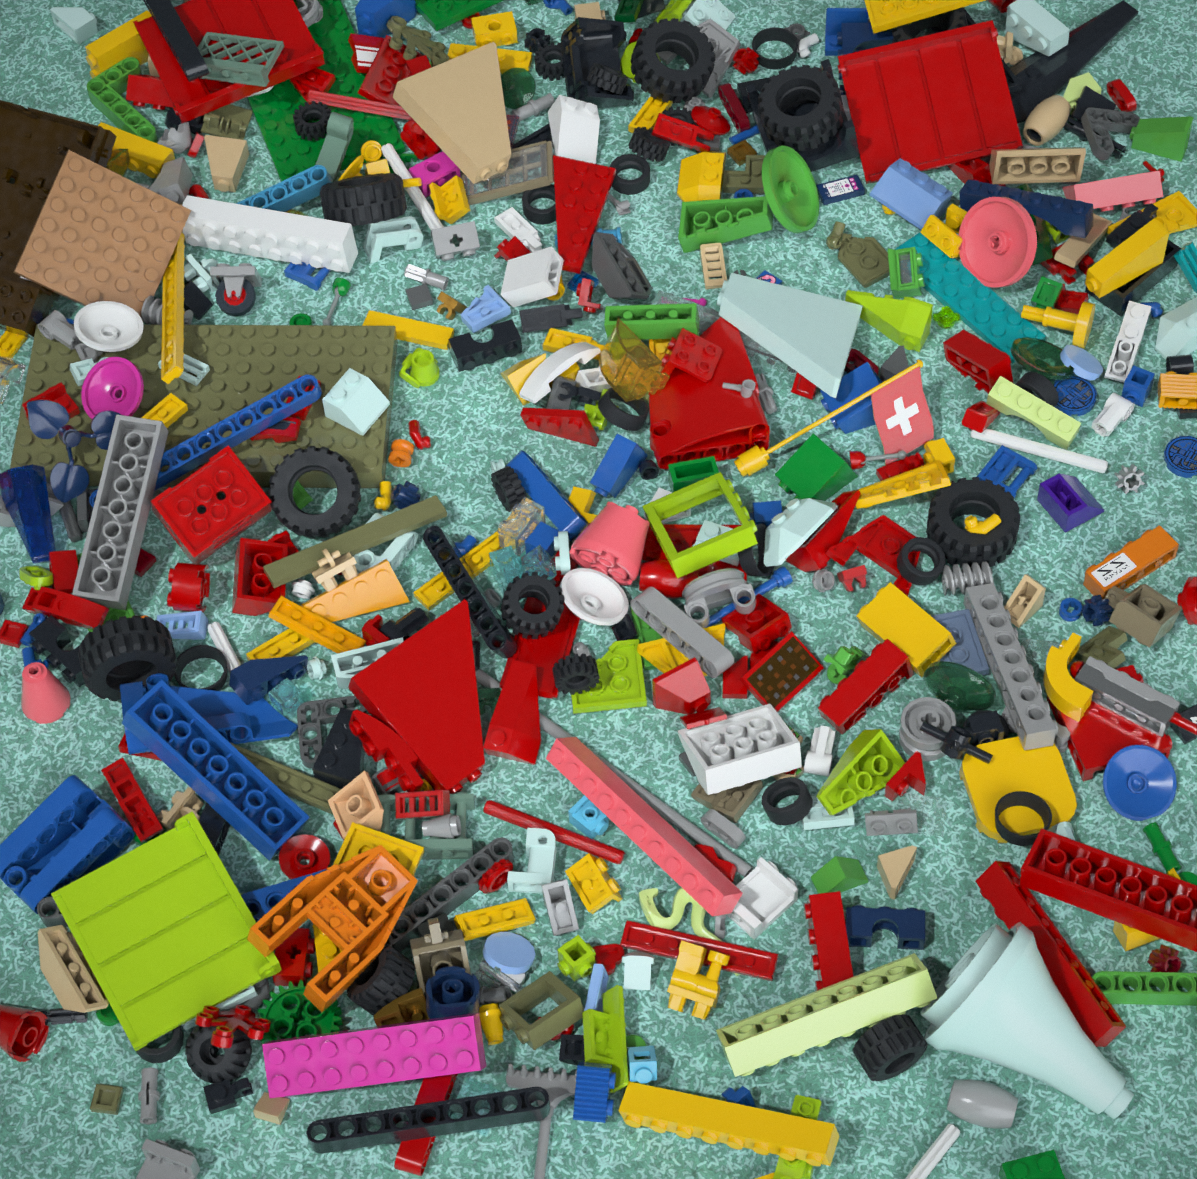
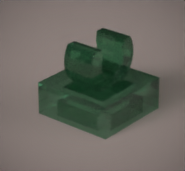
[477,688,501,715]

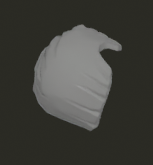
[157,122,192,154]

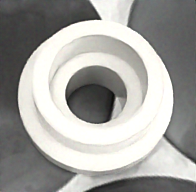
[291,579,315,599]

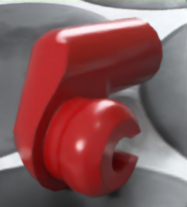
[408,420,431,450]

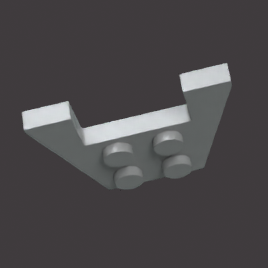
[657,18,741,98]

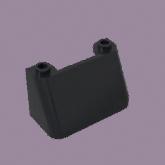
[561,17,634,109]

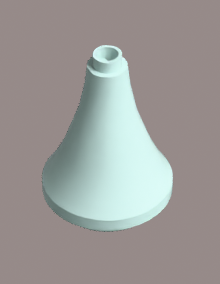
[921,922,1134,1119]

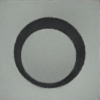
[752,27,798,70]
[598,387,649,431]
[738,524,774,576]
[174,645,227,691]
[995,791,1052,846]

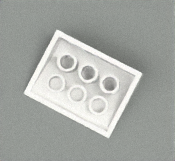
[678,704,802,795]

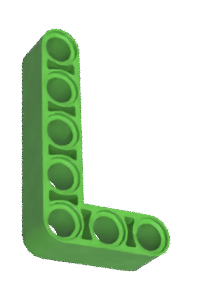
[86,57,158,143]
[1092,971,1197,1008]

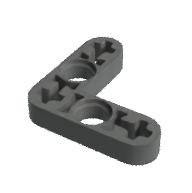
[1081,107,1140,161]
[297,695,369,768]

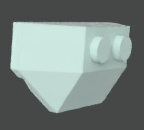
[1155,297,1197,360]
[764,498,838,567]

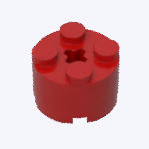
[400,118,441,159]
[167,563,210,613]

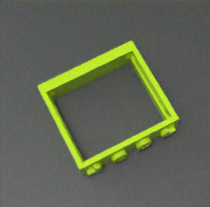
[642,472,758,579]

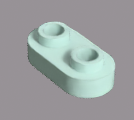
[554,531,571,575]

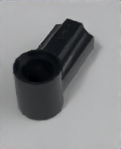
[380,607,429,641]

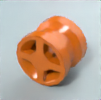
[388,439,414,468]

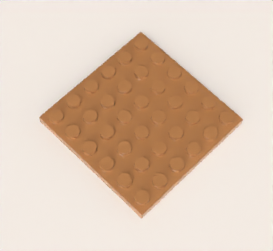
[13,150,191,321]

